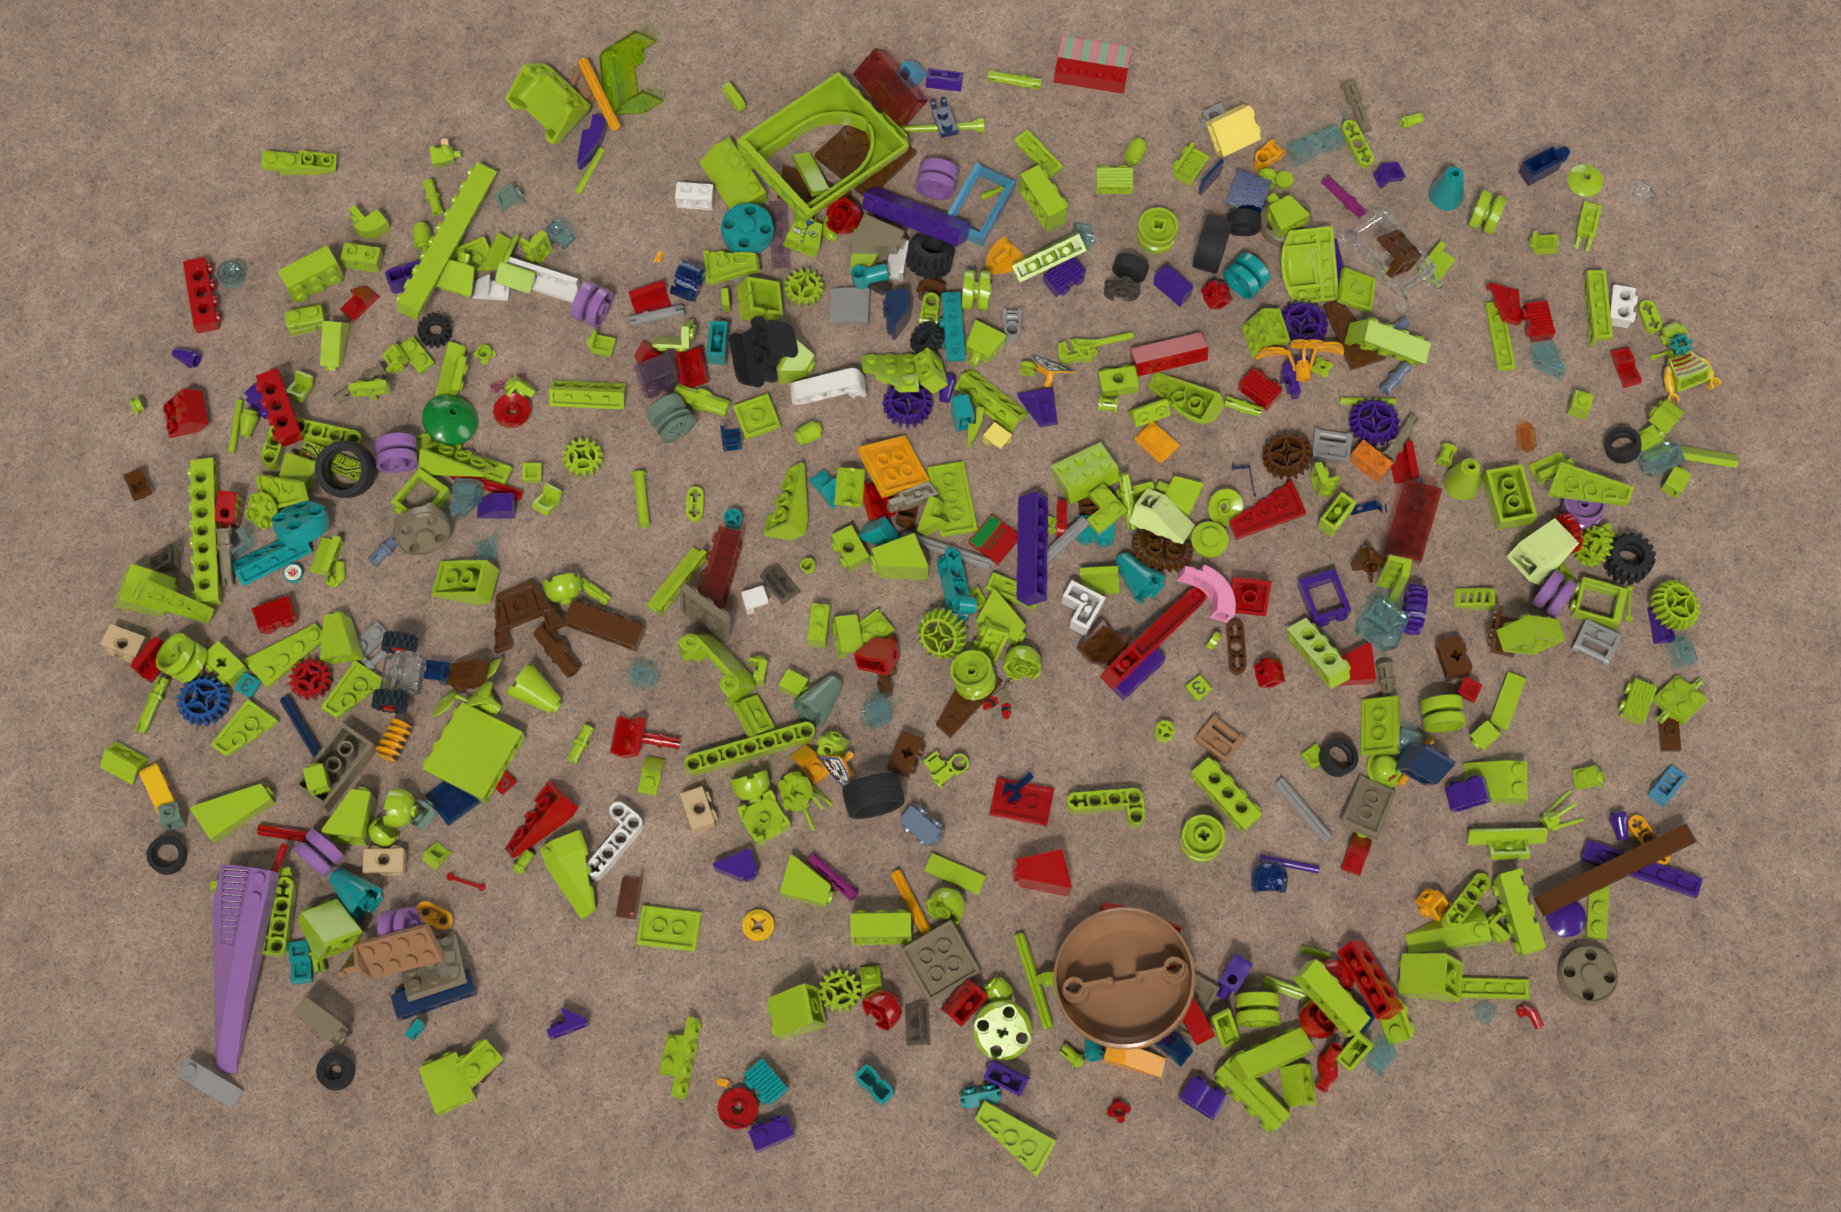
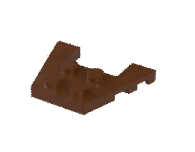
[494,581,566,654]

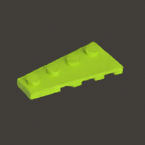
[1548,462,1634,506]
[243,624,322,689]

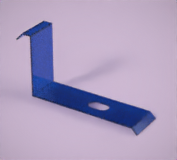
[1231,463,1256,497]
[1351,500,1387,515]

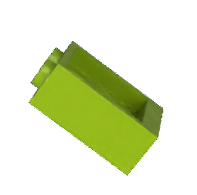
[391,468,452,515]
[1569,576,1628,630]

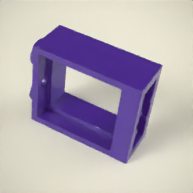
[1297,569,1351,627]

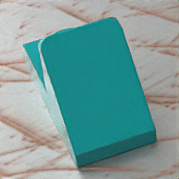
[809,470,838,510]

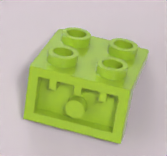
[1241,308,1291,358]

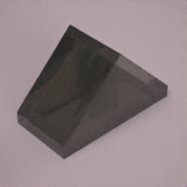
[150,544,181,573]

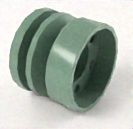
[646,393,696,443]

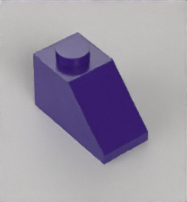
[477,493,516,519]
[712,849,759,882]

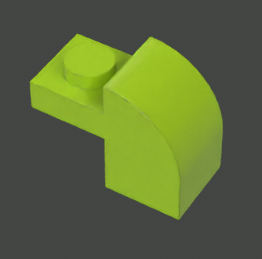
[349,205,391,239]

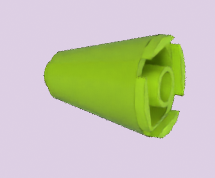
[1443,458,1481,500]
[506,663,562,714]

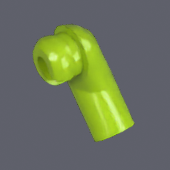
[821,216,838,242]
[325,561,345,588]

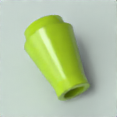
[240,409,259,438]

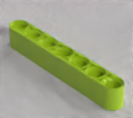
[684,722,816,776]

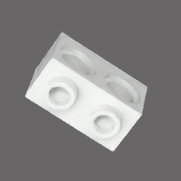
[675,182,715,210]
[1609,284,1638,328]

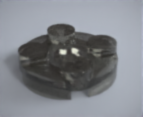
[1104,276,1141,302]

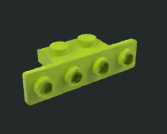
[434,341,468,397]
[1467,828,1548,860]
[659,1016,702,1100]

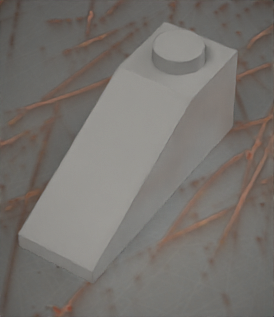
[176,1058,244,1109]

